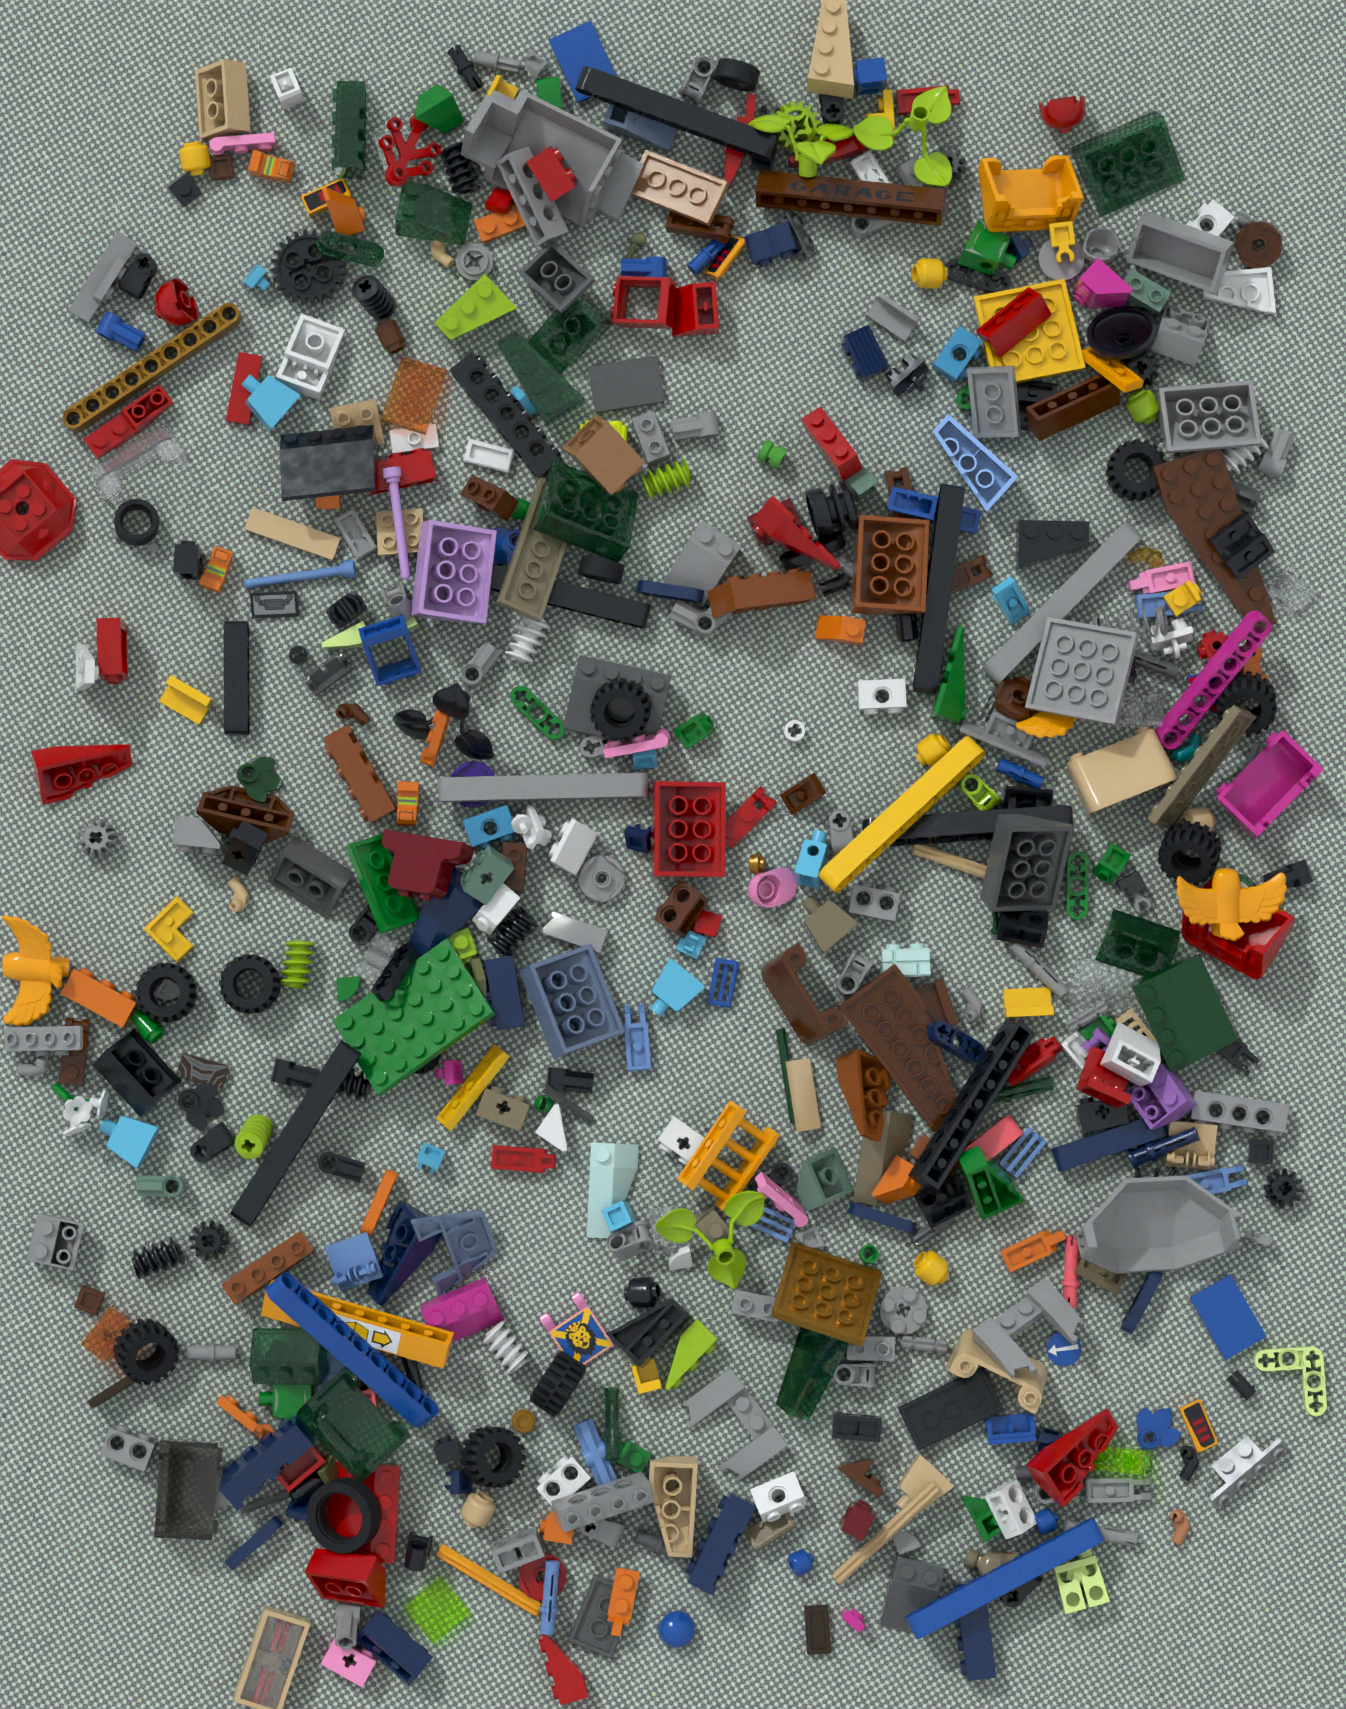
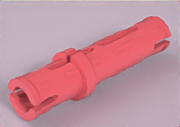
[1061,1235,1080,1308]

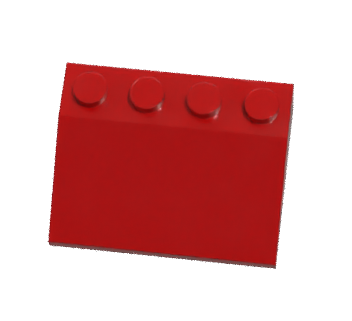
[652,781,726,878]
[325,1461,401,1563]

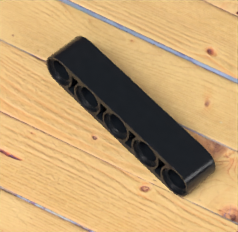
[224,621,250,736]

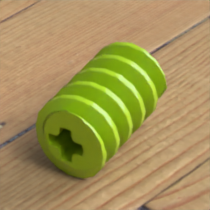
[640,458,692,500]
[280,940,316,990]
[235,1114,273,1159]

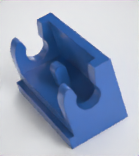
[985,1413,1037,1445]

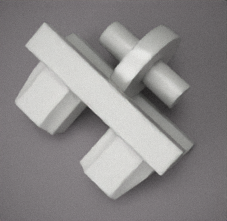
[1150,618,1194,659]
[511,804,552,849]

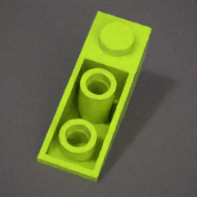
[665,1318,717,1391]

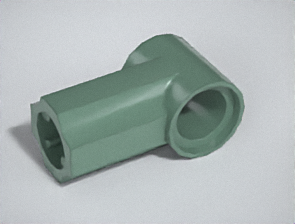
[136,1175,186,1197]

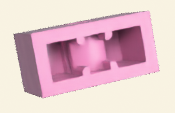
[321,1638,378,1687]

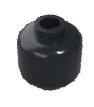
[624,1276,661,1309]

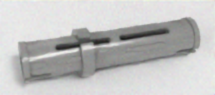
[1009,943,1070,999]
[1064,1519,1138,1548]

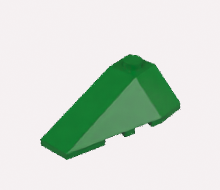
[931,625,968,725]

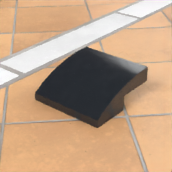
[1016,380,1057,431]
[1208,511,1275,580]

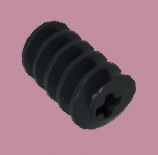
[440,142,481,194]
[352,275,396,321]
[487,905,539,956]
[337,1068,372,1103]
[132,1237,185,1279]

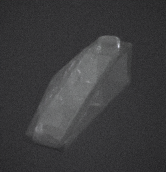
[1065,958,1143,1010]

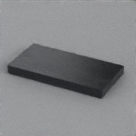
[897,1367,1004,1451]

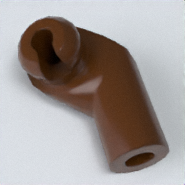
[335,703,371,726]

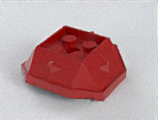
[0,459,78,562]

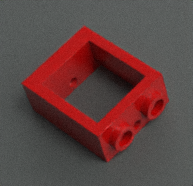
[610,276,677,329]
[96,618,128,684]

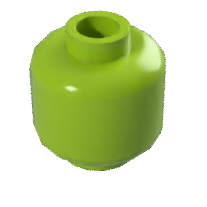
[1126,388,1159,425]

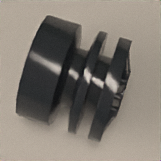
[805,481,857,539]

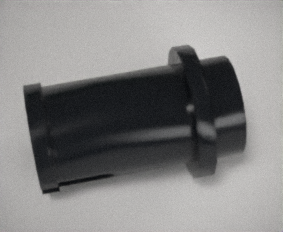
[818,573,850,597]
[1226,1369,1256,1401]

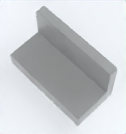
[866,293,919,343]

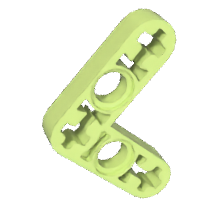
[1253,1346,1327,1416]

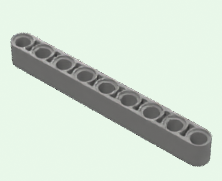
[981,520,1143,684]
[438,773,649,803]

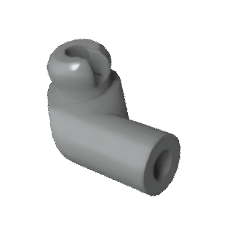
[960,986,982,1022]
[18,1057,49,1076]

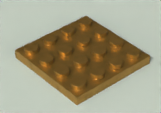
[770,1241,882,1347]

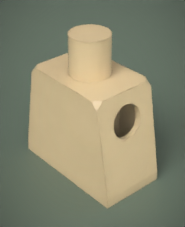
[896,1453,954,1510]

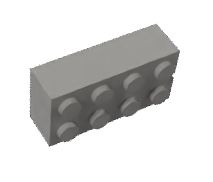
[1127,211,1234,293]

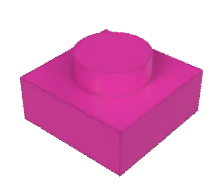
[840,1607,866,1633]

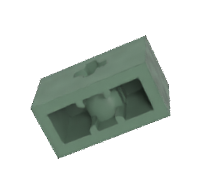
[1124,269,1171,318]
[460,845,514,905]

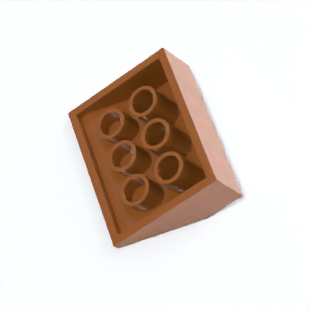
[851,515,930,615]

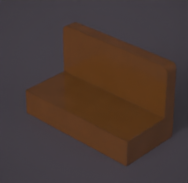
[916,979,958,1031]

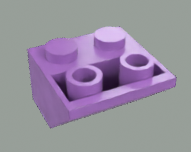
[1125,1063,1198,1130]

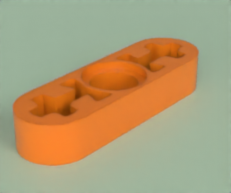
[360,1169,398,1237]

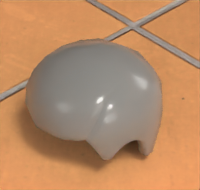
[1082,227,1119,264]

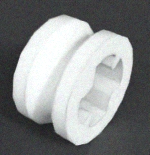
[784,720,805,742]

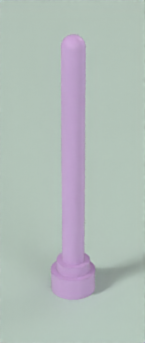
[382,467,410,580]

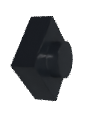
[168,174,201,208]
[1247,1139,1274,1164]

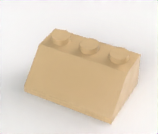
[195,59,251,139]

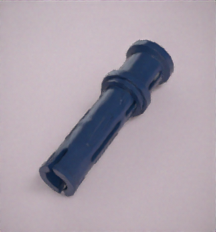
[1127,1127,1200,1169]

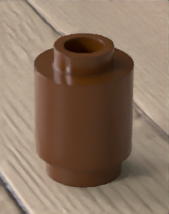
[375,318,406,355]

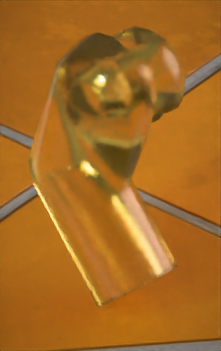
[1127,547,1163,567]

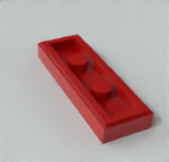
[226,352,263,426]

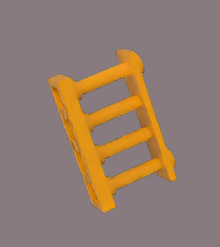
[677,1100,780,1211]

